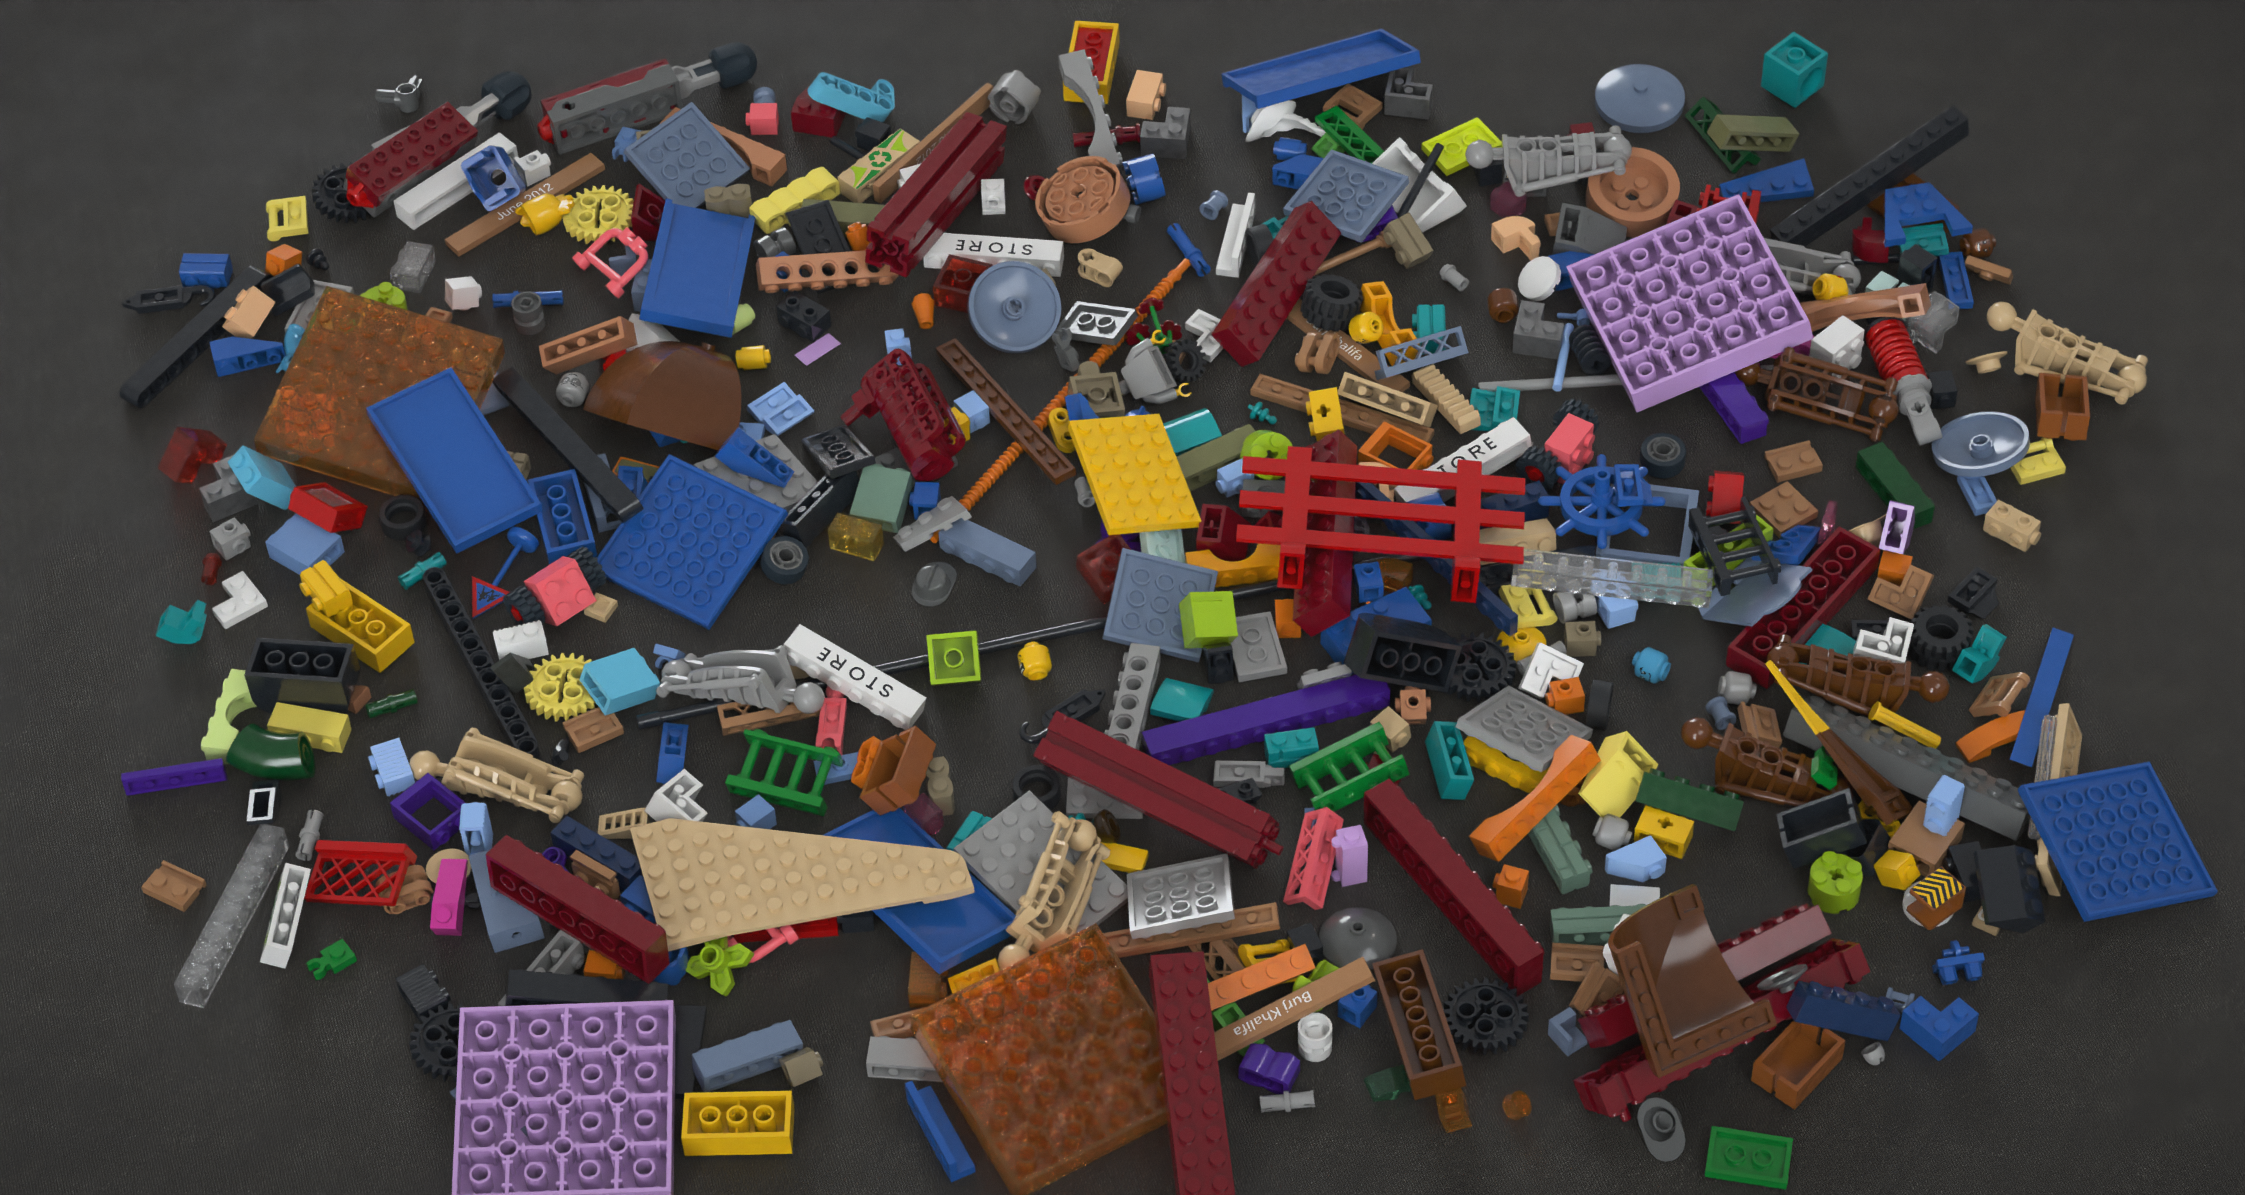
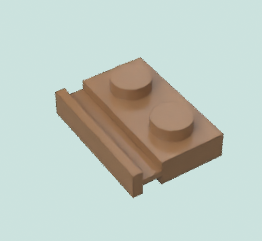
[1764,440,1823,483]
[1737,701,1782,748]
[562,707,624,753]
[570,850,621,900]
[141,860,207,912]
[1550,942,1604,982]
[1569,961,1624,1016]

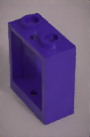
[390,773,465,850]

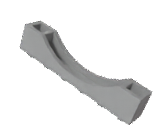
[1059,49,1123,172]

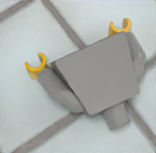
[1119,330,1192,404]

